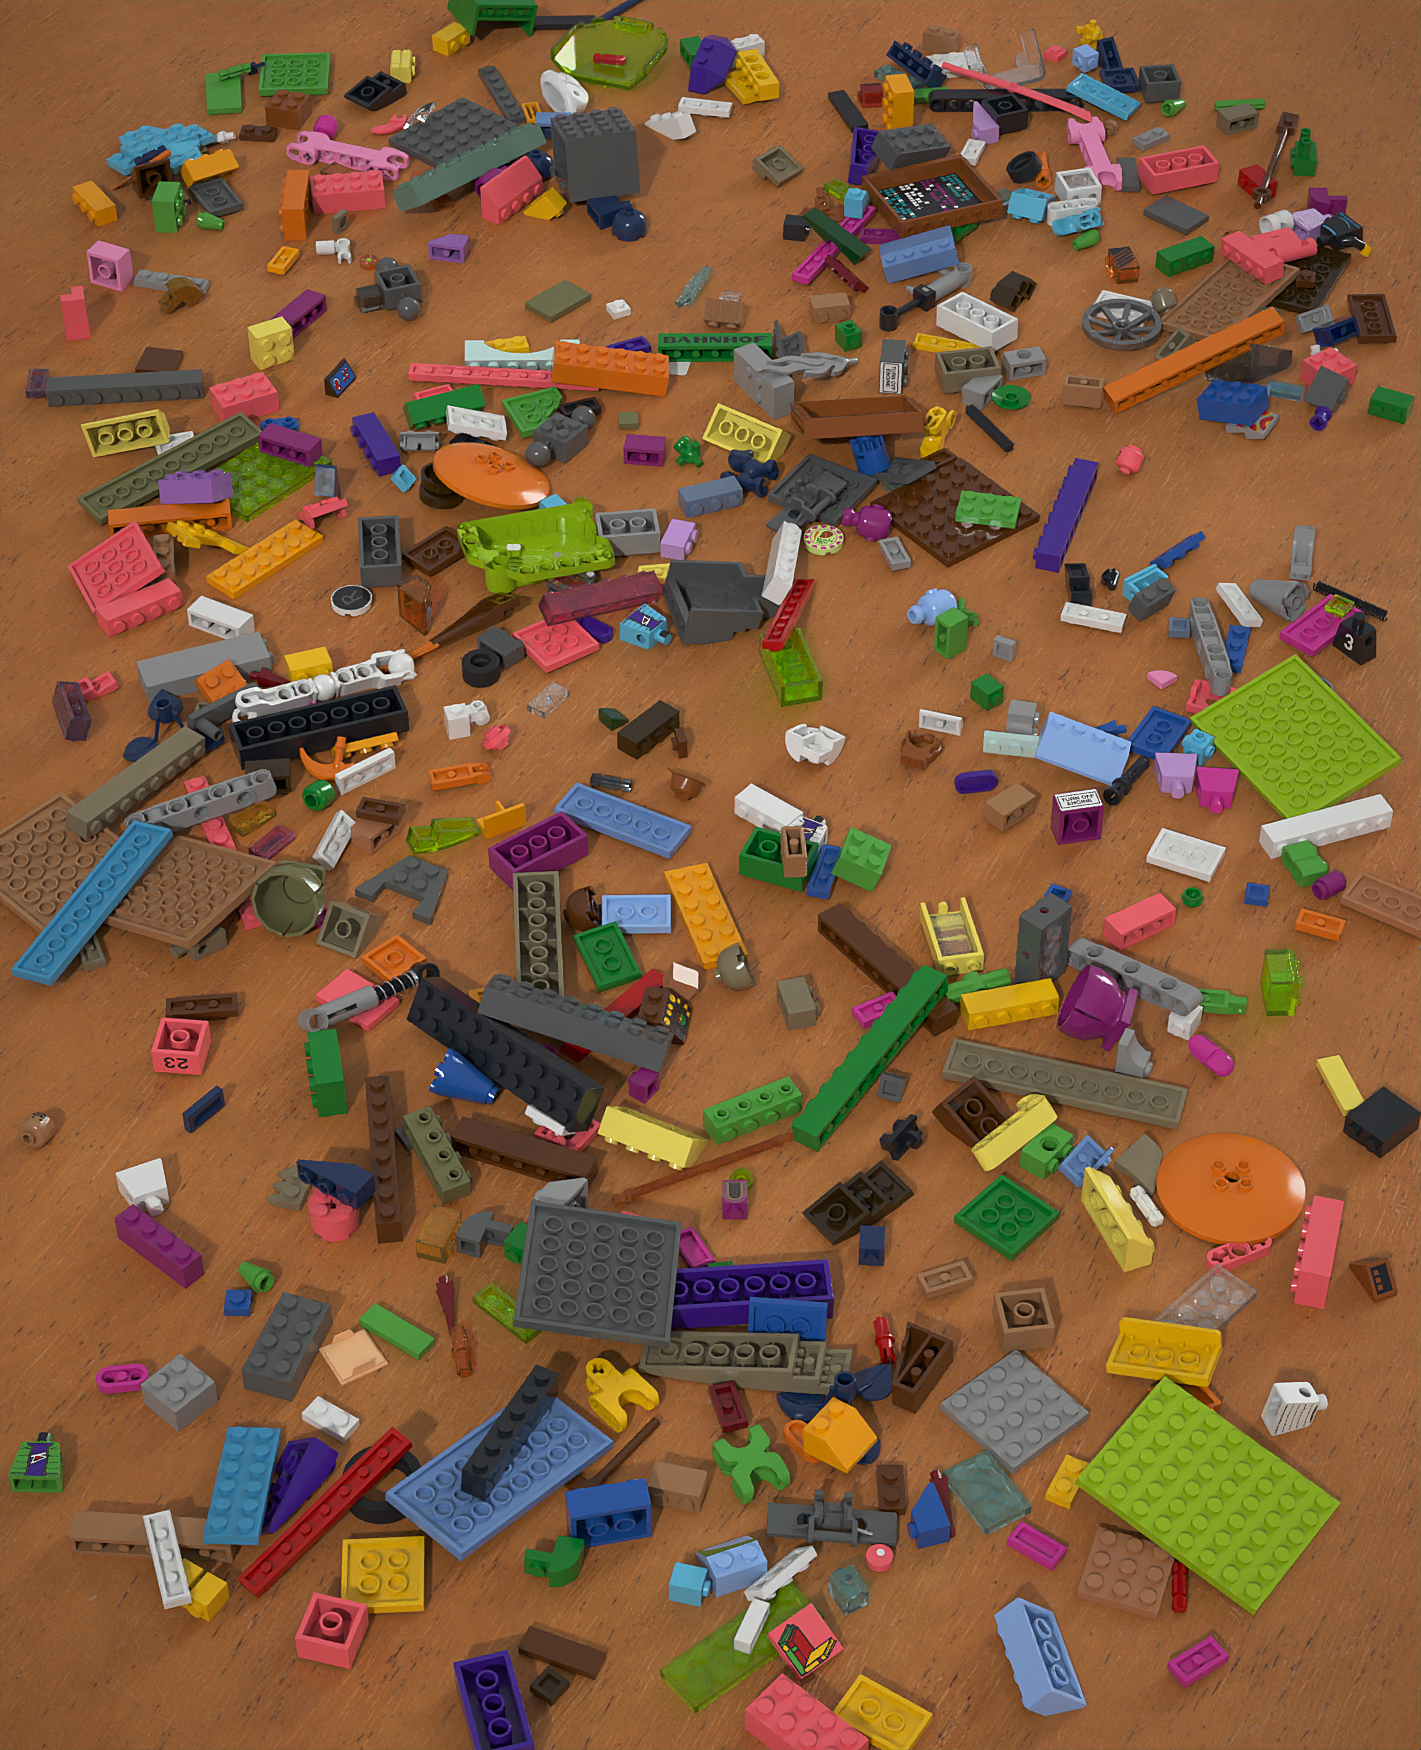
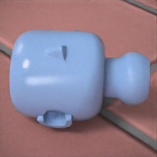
[907,588,957,626]

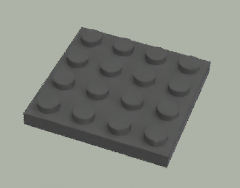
[768,454,877,527]

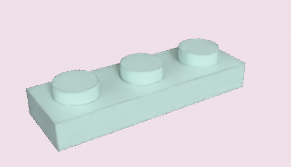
[983,731,1039,758]

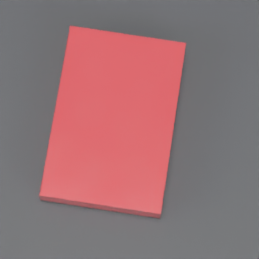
[316,969,400,1031]

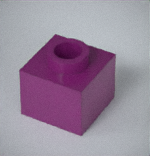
[628,1067,659,1104]

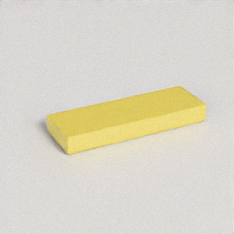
[1316,1055,1364,1116]

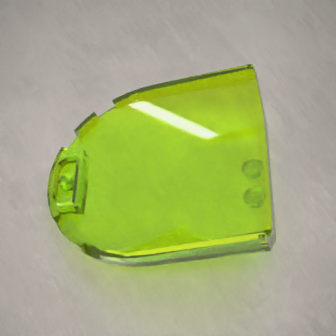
[550,16,668,90]

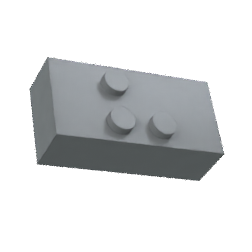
[734,343,794,420]

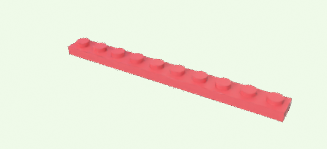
[408,363,599,391]
[183,776,263,931]

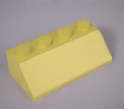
[702,403,791,463]
[81,409,170,458]
[597,1106,709,1170]
[1081,1167,1155,1272]

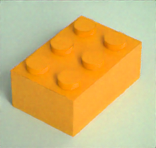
[881,73,914,130]

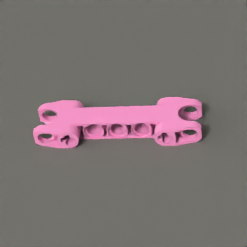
[1067,116,1122,191]
[286,131,409,181]

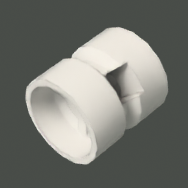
[1259,209,1294,234]

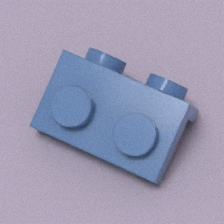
[1057,1135,1114,1188]

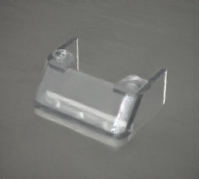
[963,28,1046,89]

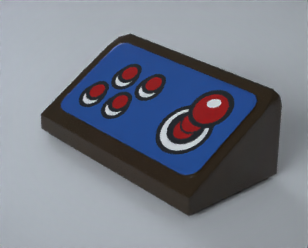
[324,359,356,398]

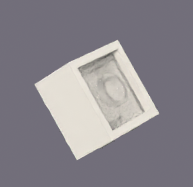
[1055,167,1102,205]

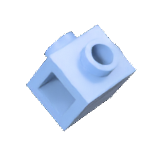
[1072,44,1099,73]

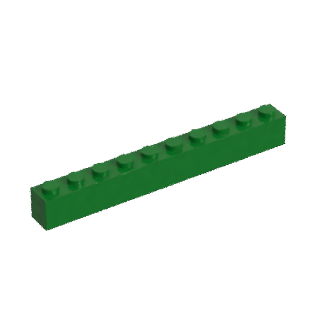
[792,964,948,1152]

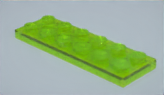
[660,1582,824,1714]

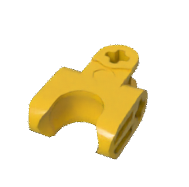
[920,406,956,458]
[586,1358,660,1433]

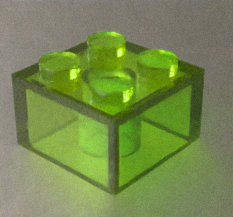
[1260,949,1303,1016]

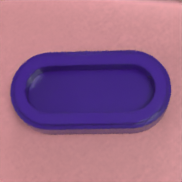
[576,616,613,643]
[954,770,998,794]

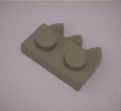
[266,1164,312,1212]

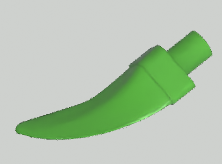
[957,597,979,626]

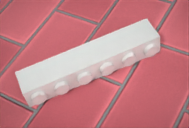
[762,521,802,605]
[1259,794,1393,859]

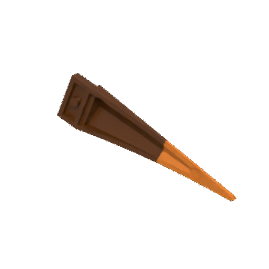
[379,592,521,673]

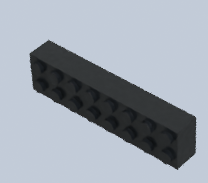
[229,685,410,770]

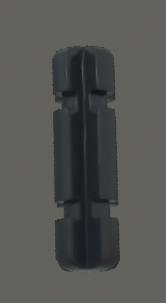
[590,773,633,792]

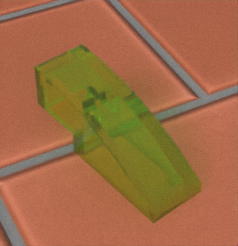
[406,817,480,854]

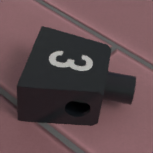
[1332,612,1376,666]

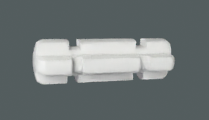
[1130,1185,1164,1227]

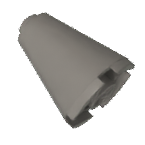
[1249,579,1309,622]

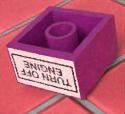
[1050,788,1104,845]

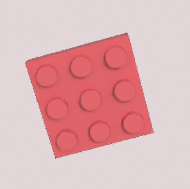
[512,610,599,673]

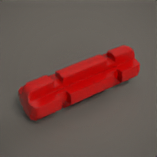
[593,53,626,66]
[1172,1562,1187,1613]

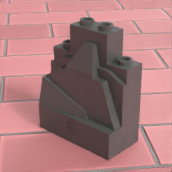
[662,560,781,644]

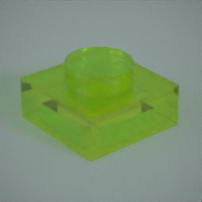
[1325,594,1354,619]

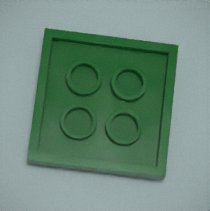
[954,1174,1060,1261]

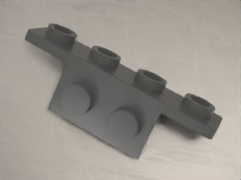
[773,320,807,377]

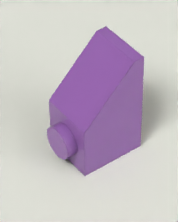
[428,234,470,263]

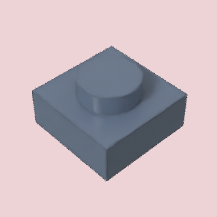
[1168,617,1190,638]

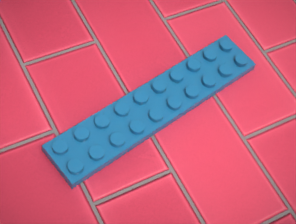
[11,820,173,986]

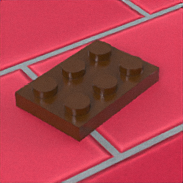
[401,526,474,577]

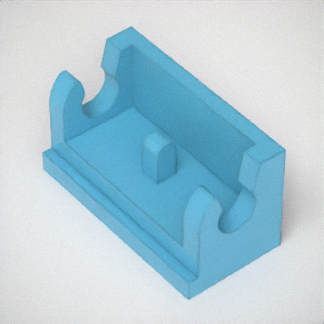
[1122,564,1168,602]

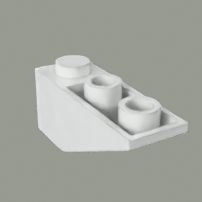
[644,111,696,140]

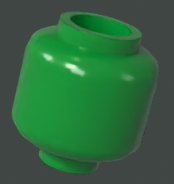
[302,779,335,812]

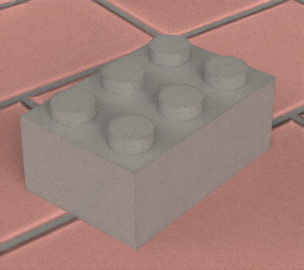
[595,508,660,556]

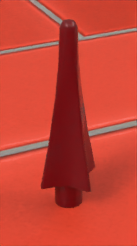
[250,667,290,688]
[436,1275,455,1337]
[929,1470,956,1538]

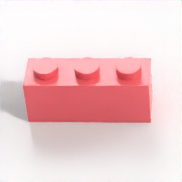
[1103,893,1176,951]

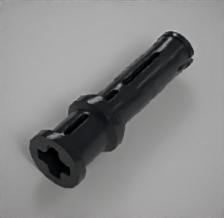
[1103,757,1149,806]

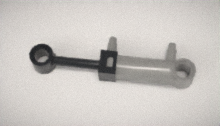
[879,262,972,332]

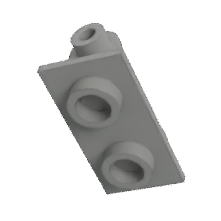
[400,430,440,451]

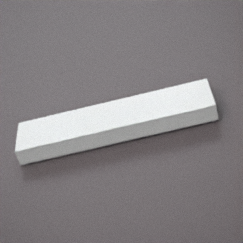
[143,1509,192,1610]

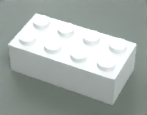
[936,292,1018,351]

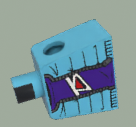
[619,603,672,649]

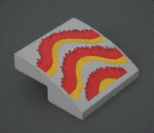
[1225,410,1280,439]

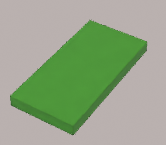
[206,73,242,115]

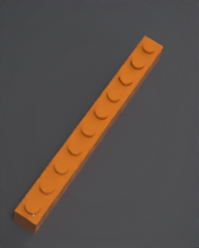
[1103,306,1285,414]

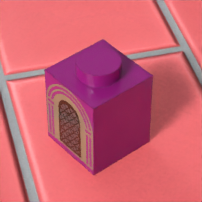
[722,1180,747,1220]

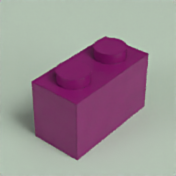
[623,434,666,467]

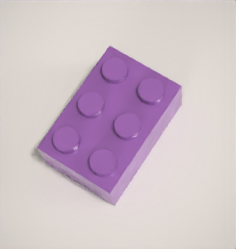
[158,469,233,504]

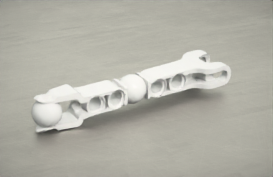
[232,649,417,723]

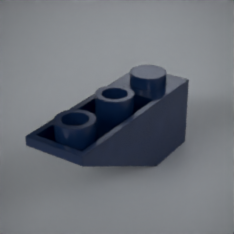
[296,1159,376,1210]

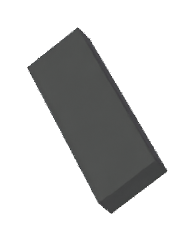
[1117,157,1140,192]

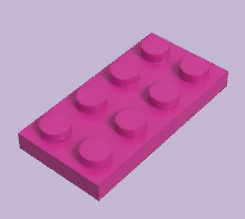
[1279,594,1364,657]

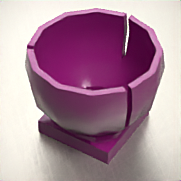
[1056,964,1139,1051]

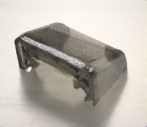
[1205,344,1293,384]

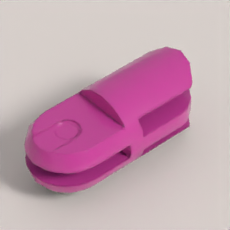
[1188,1035,1234,1077]

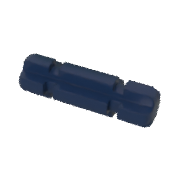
[134,145,167,166]

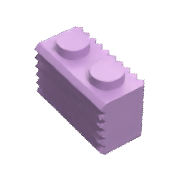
[660,519,698,560]

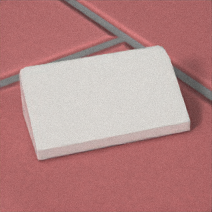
[919,709,964,736]

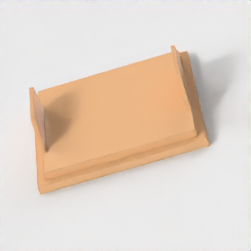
[319,1329,388,1386]

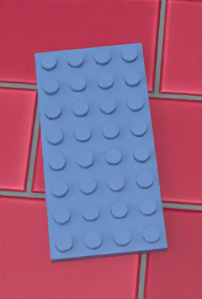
[385,1397,614,1561]

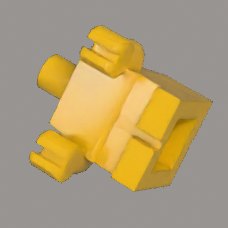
[1075,19,1103,49]

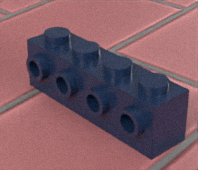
[886,40,947,88]

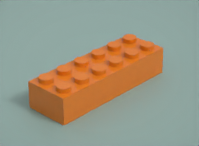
[551,341,669,397]

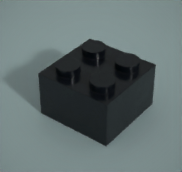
[982,93,1028,135]

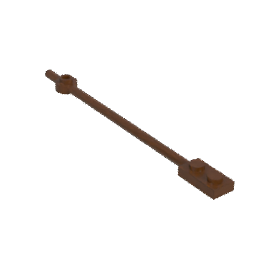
[1252,112,1300,209]

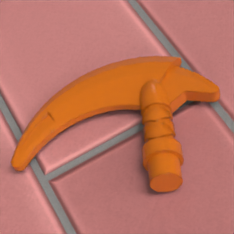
[300,737,355,782]

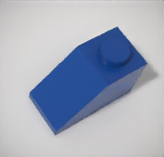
[907,1483,951,1549]

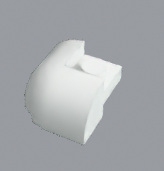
[785,724,846,765]

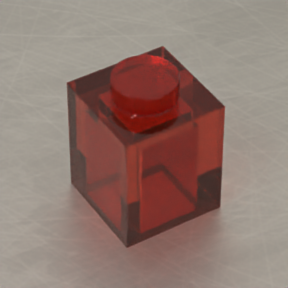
[857,83,883,108]

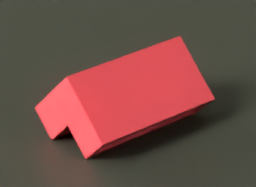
[60,286,91,341]

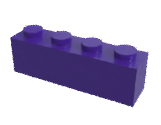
[350,412,401,477]

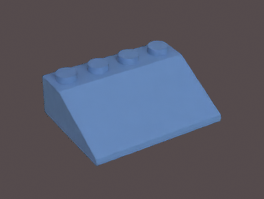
[879,225,959,284]

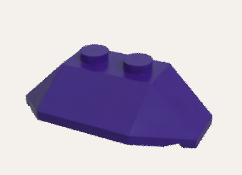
[688,35,737,95]

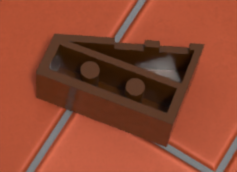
[892,1322,953,1414]

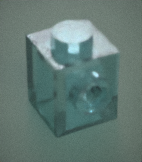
[828,1564,869,1616]

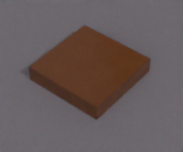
[135,347,184,373]

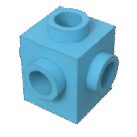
[1182,728,1215,767]

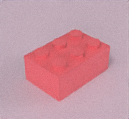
[209,372,280,421]

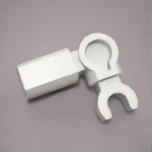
[316,238,352,264]

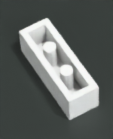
[734,1598,770,1654]

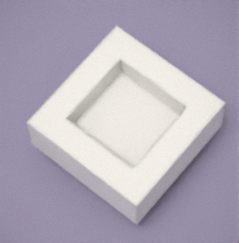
[606,299,631,320]

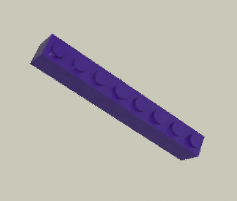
[1033,458,1099,573]

